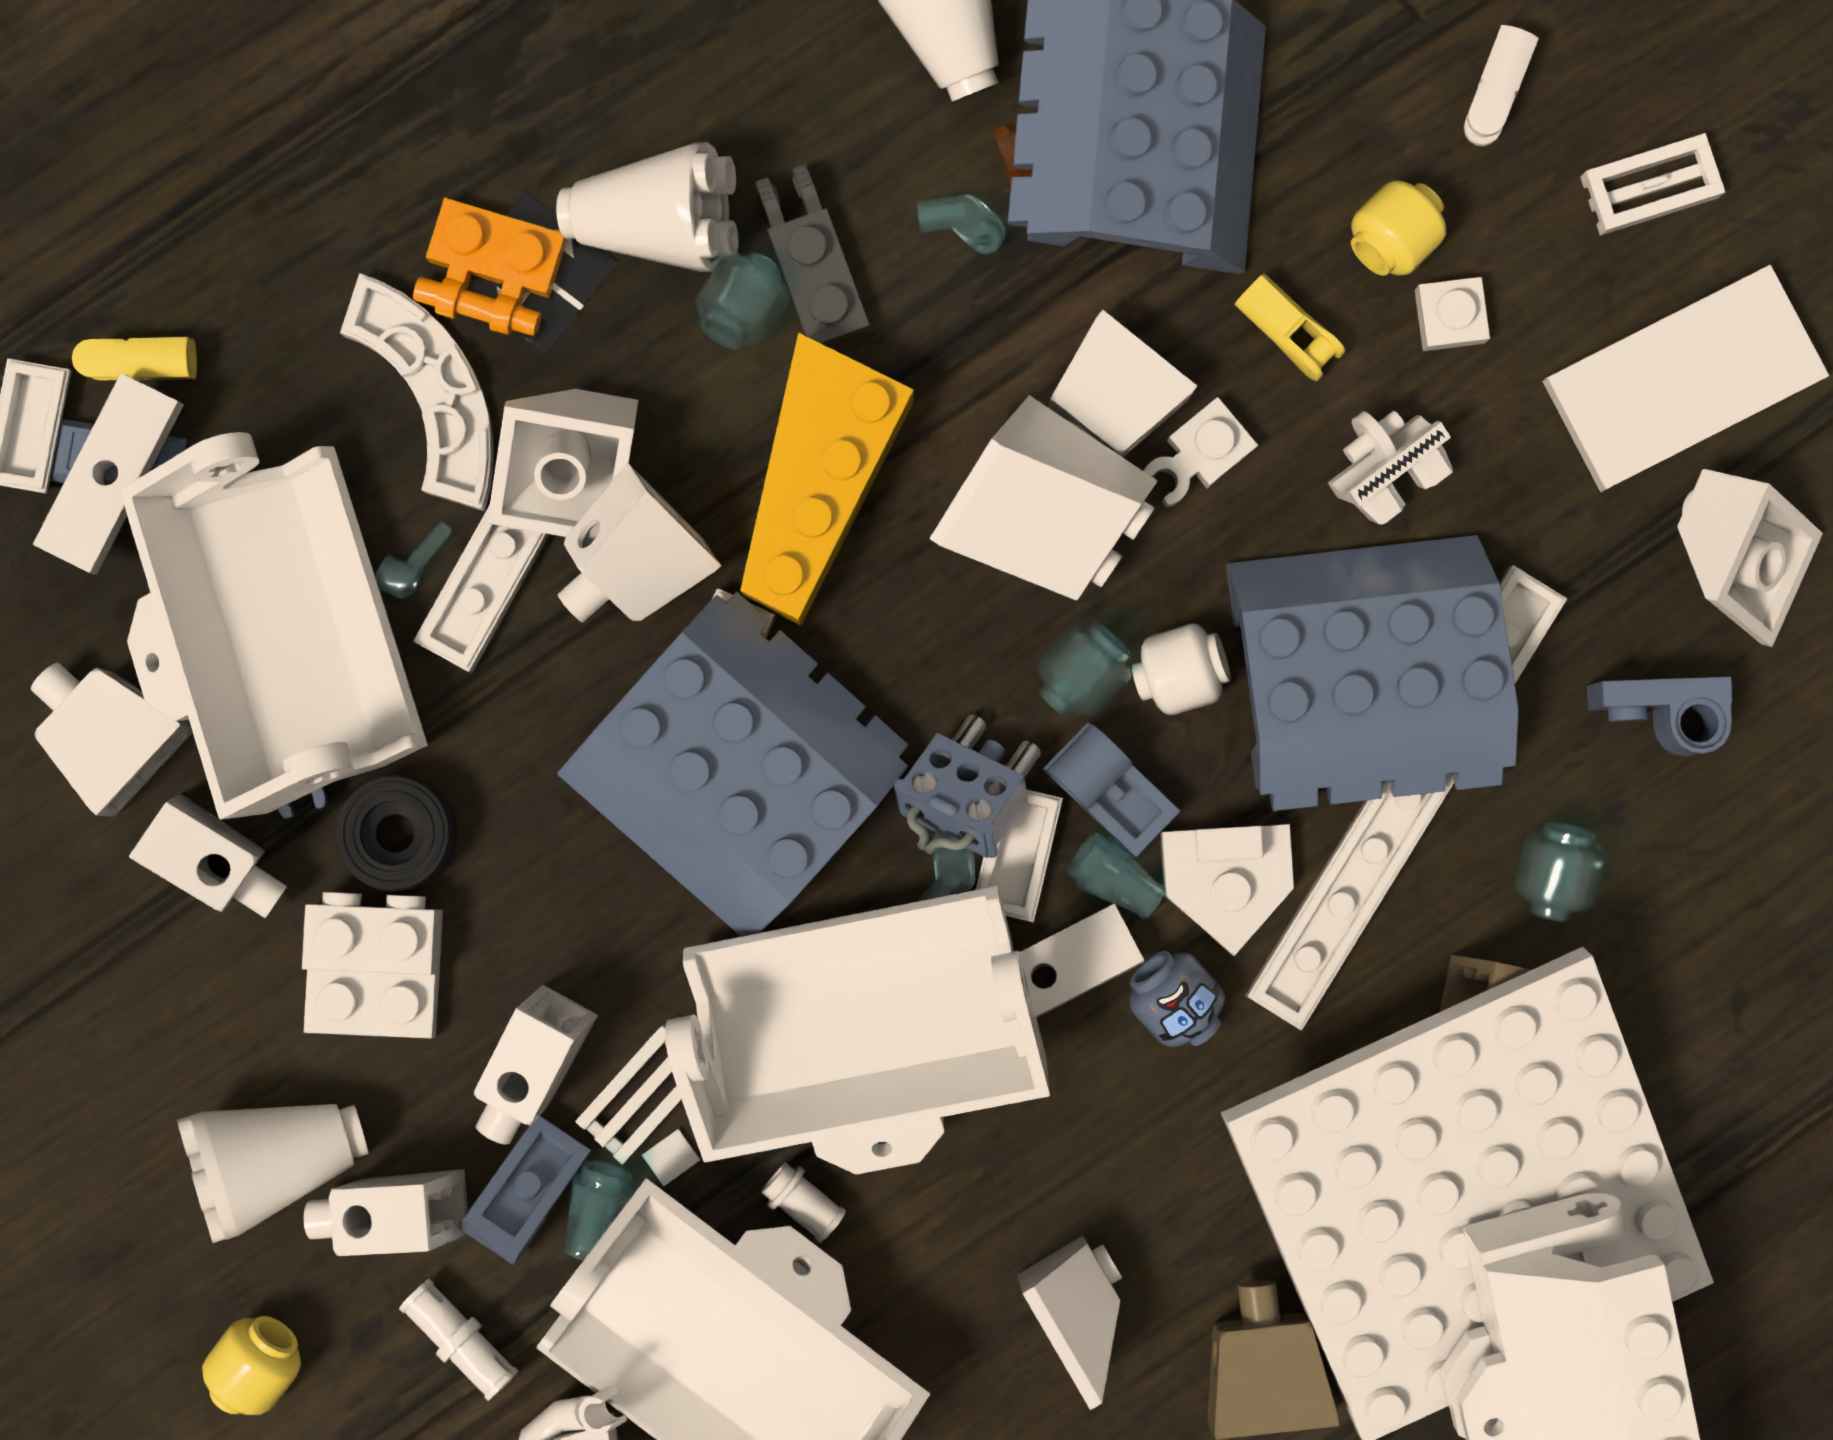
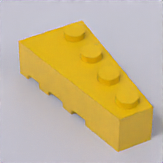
[740,333,914,626]

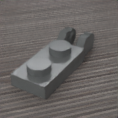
[755,164,870,346]

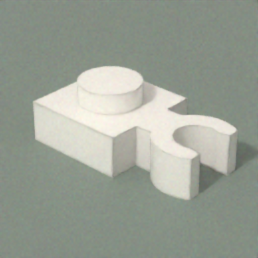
[1143,397,1258,508]

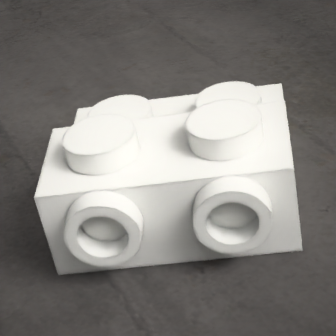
[302,892,443,1038]

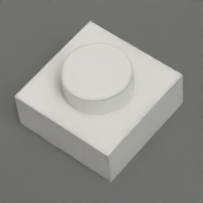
[1415,277,1490,351]

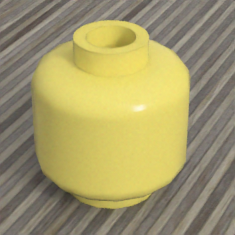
[1351,180,1446,276]
[202,1316,301,1415]

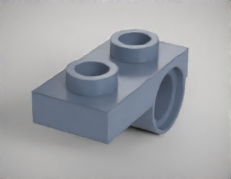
[1043,723,1180,857]

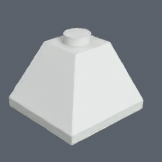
[487,389,638,537]
[1677,469,1823,647]
[1017,1236,1122,1410]

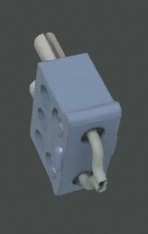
[894,715,1041,859]

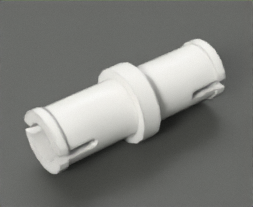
[399,1279,519,1402]

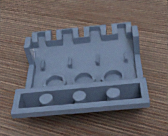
[1008,0,1266,274]
[1226,535,1519,811]
[557,592,908,937]

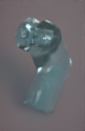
[916,194,1005,254]

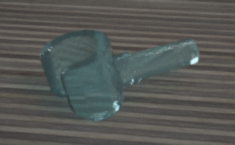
[375,521,453,598]

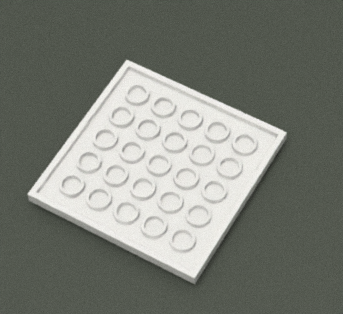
[1221,947,1714,1440]

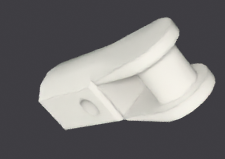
[1464,25,1539,146]

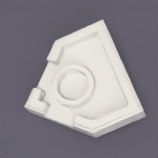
[1160,824,1294,956]

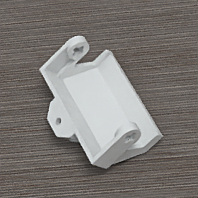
[120,432,428,820]
[665,886,1050,1175]
[536,1178,930,1440]
[1441,1193,1700,1440]

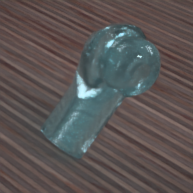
[915,833,976,902]

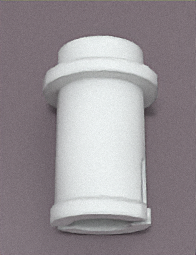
[761,1162,846,1243]

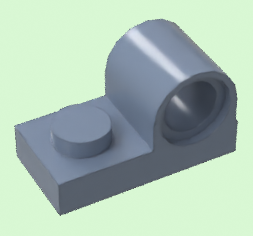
[1587,677,1732,756]
[460,1116,591,1266]

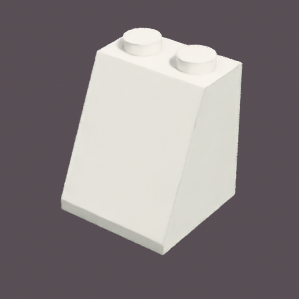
[930,395,1157,601]

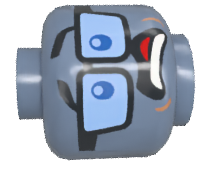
[1129,951,1225,1047]

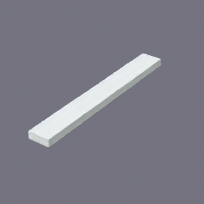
[1245,565,1567,1030]

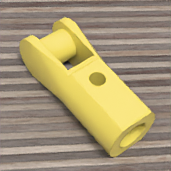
[1235,273,1345,381]
[72,337,197,381]

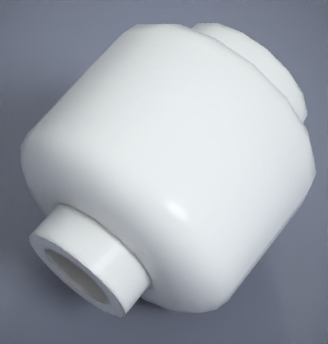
[1132,623,1231,715]

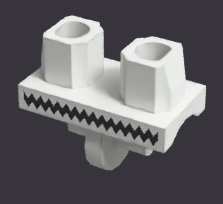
[1327,411,1453,525]

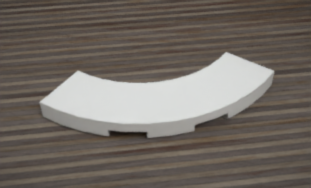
[340,273,494,512]

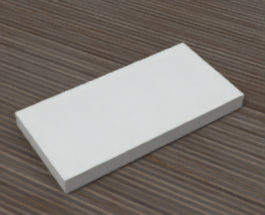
[1542,265,1829,492]

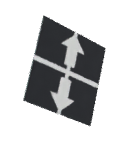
[467,190,619,355]

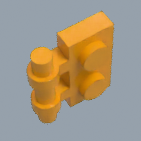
[413,198,568,336]

